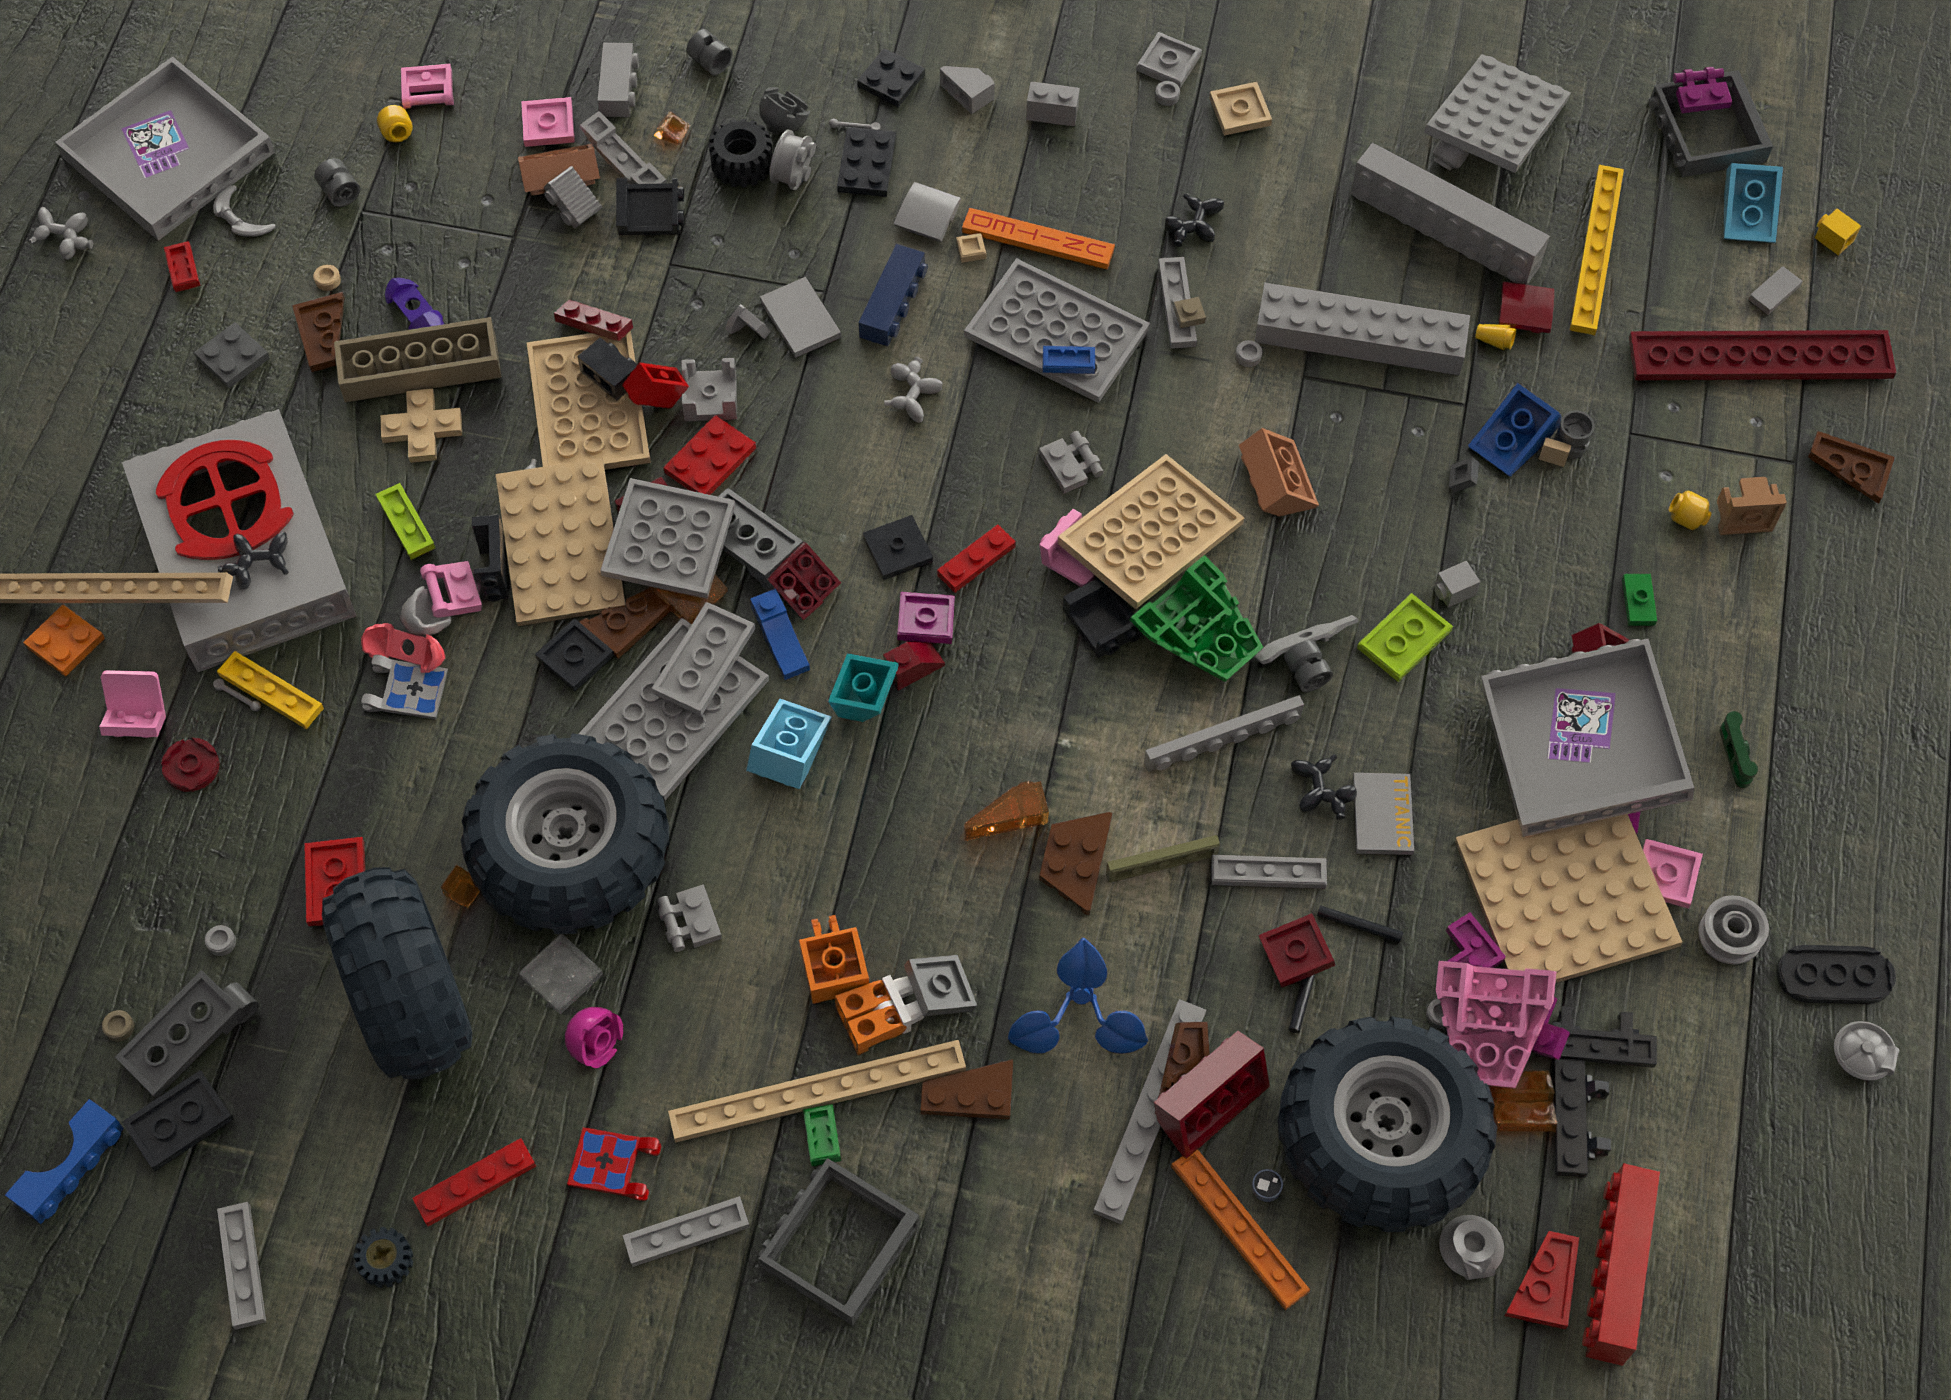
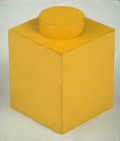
[1815,209,1861,256]

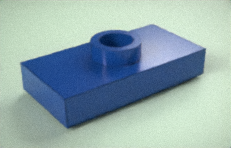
[1042,346,1095,374]

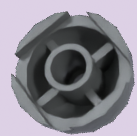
[759,87,810,135]

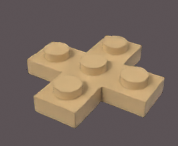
[381,389,462,463]

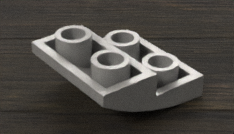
[894,182,961,243]

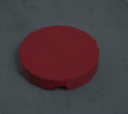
[161,738,220,792]

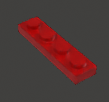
[412,1138,536,1227]

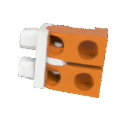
[835,975,924,1055]

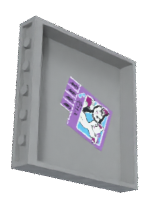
[55,57,275,241]
[1481,639,1694,837]

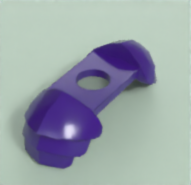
[385,277,444,330]

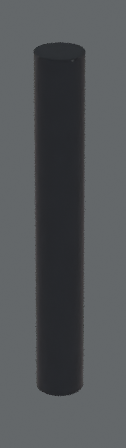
[1317,905,1403,943]
[1288,974,1315,1033]

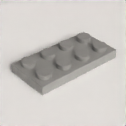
[652,602,755,716]

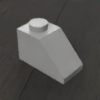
[940,66,995,114]

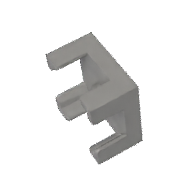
[682,358,737,421]

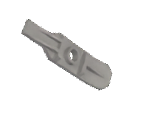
[1255,615,1358,664]

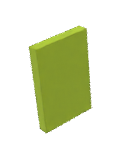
[1357,593,1453,682]

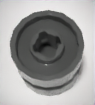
[686,29,733,75]
[314,158,360,207]
[1554,410,1595,459]
[1284,640,1333,692]

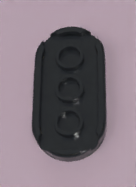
[1776,945,1896,1004]

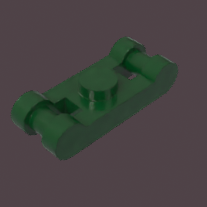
[1719,711,1758,788]

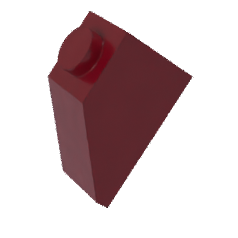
[883,642,945,691]

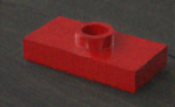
[164,241,201,292]

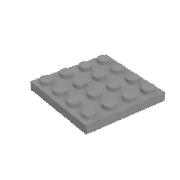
[600,478,735,599]

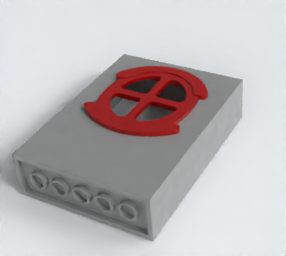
[122,409,356,672]

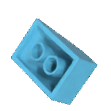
[1724,163,1783,243]
[746,699,831,789]

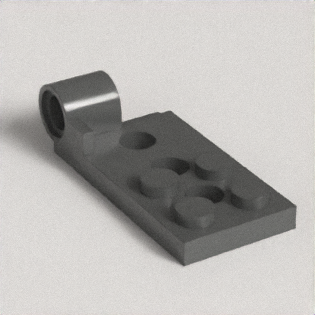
[718,488,803,595]
[115,970,259,1098]

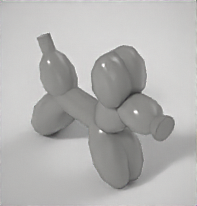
[29,207,93,260]
[884,357,942,423]

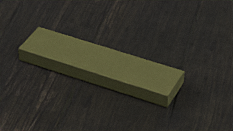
[1106,835,1220,883]

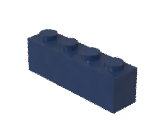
[858,244,928,346]

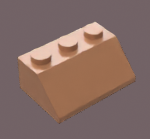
[518,144,600,195]
[1239,428,1319,516]

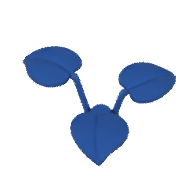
[1008,938,1148,1053]

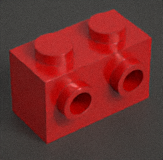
[623,363,689,409]

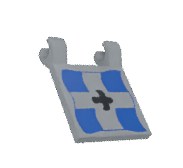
[361,655,448,720]

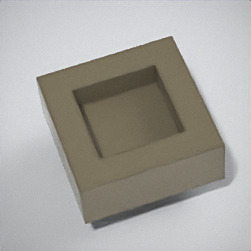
[1173,297,1206,328]

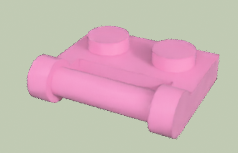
[401,64,454,109]
[420,561,482,618]

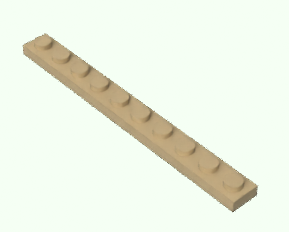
[0,573,233,603]
[668,1040,966,1143]

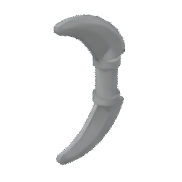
[213,185,276,236]

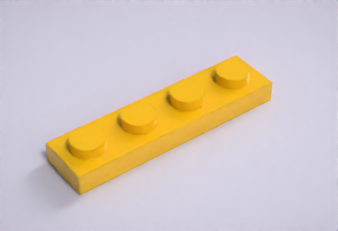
[217,651,324,729]

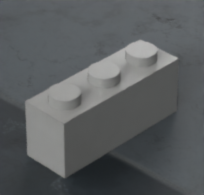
[598,43,639,117]

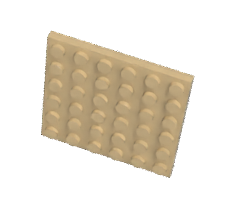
[1455,814,1682,983]

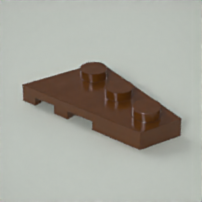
[292,292,345,372]
[1808,431,1895,504]
[579,587,676,659]
[1154,1022,1210,1114]
[921,1059,1013,1120]

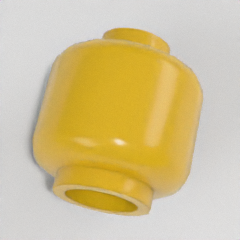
[377,105,413,143]
[1669,491,1712,530]

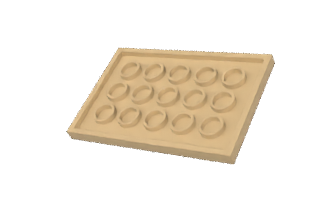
[527,331,651,470]
[1057,454,1245,609]
[496,458,626,626]

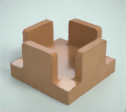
[1717,477,1787,535]

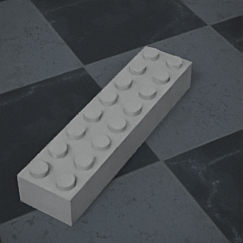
[1351,143,1550,285]
[1254,283,1470,375]

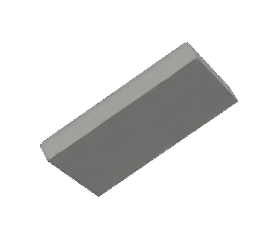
[760,277,841,358]

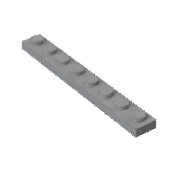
[1093,999,1206,1224]

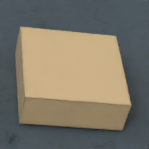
[956,233,986,263]
[1539,438,1572,467]

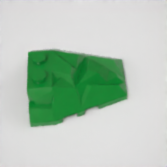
[1130,555,1263,682]

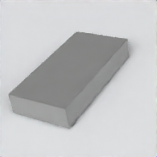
[1748,266,1803,315]

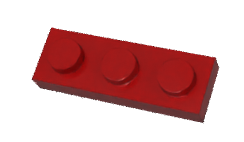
[937,524,1016,593]

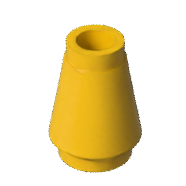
[1475,324,1516,350]

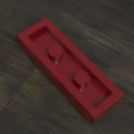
[554,300,633,342]

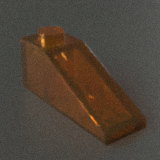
[964,781,1049,841]

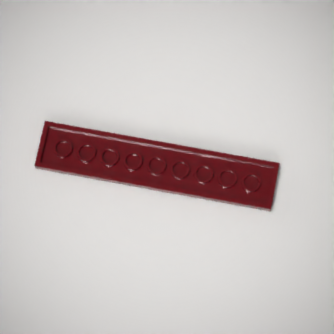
[1629,330,1897,380]

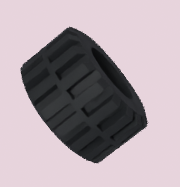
[709,119,773,188]

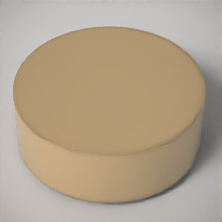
[313,265,341,291]

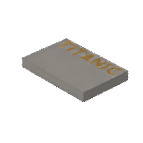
[1353,773,1414,855]

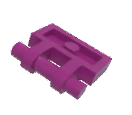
[1673,67,1732,113]

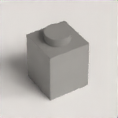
[1434,561,1480,607]

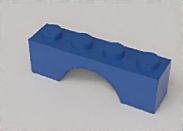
[5,1099,124,1224]

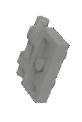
[1039,431,1104,494]
[657,884,722,952]

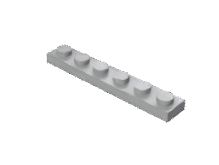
[1144,695,1304,772]

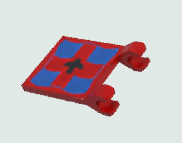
[567,1127,662,1201]

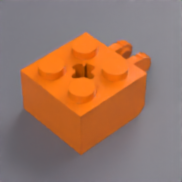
[799,915,869,1004]

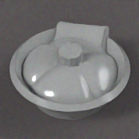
[1834,1021,1899,1080]
[1439,1215,1504,1280]

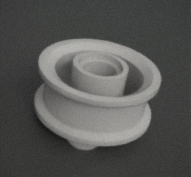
[770,130,816,190]
[1698,895,1769,965]

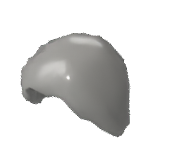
[400,586,451,637]

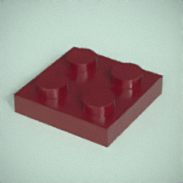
[1258,913,1336,988]

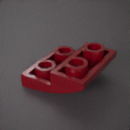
[1499,281,1554,333]
[767,542,841,620]

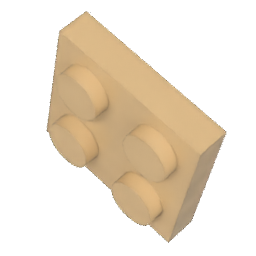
[1209,82,1272,135]

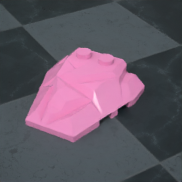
[1436,961,1556,1088]

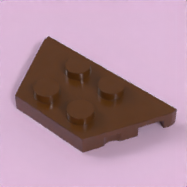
[1039,812,1113,915]

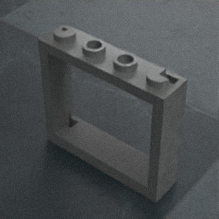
[1649,70,1773,177]
[758,1158,920,1326]

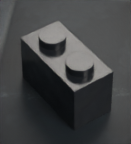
[577,338,637,401]

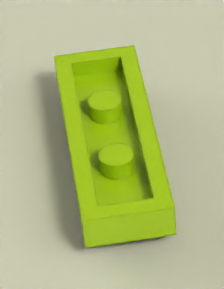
[376,483,435,560]

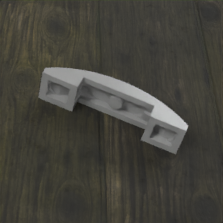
[580,111,666,184]

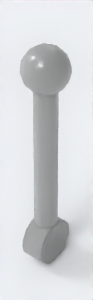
[829,119,881,130]
[213,679,261,711]

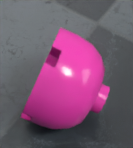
[565,1007,623,1068]

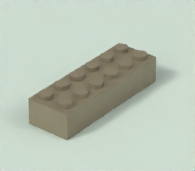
[334,317,502,402]

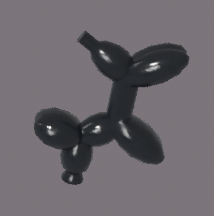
[1164,193,1224,247]
[218,531,289,589]
[1291,754,1357,820]

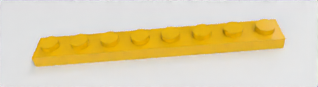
[1570,165,1624,335]

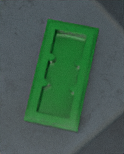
[1622,574,1657,626]
[803,1104,841,1167]

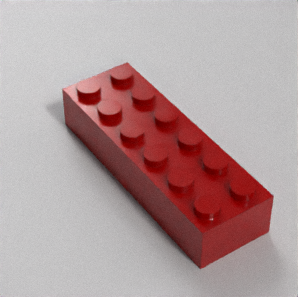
[1582,1163,1660,1366]

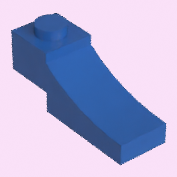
[750,589,810,680]

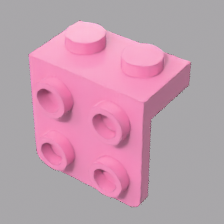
[1040,509,1096,587]
[100,670,166,738]

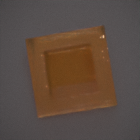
[653,111,690,145]
[441,865,480,908]

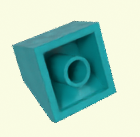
[828,653,899,722]

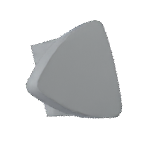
[725,304,771,339]

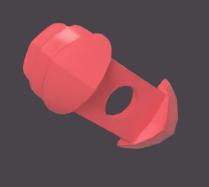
[361,623,445,673]

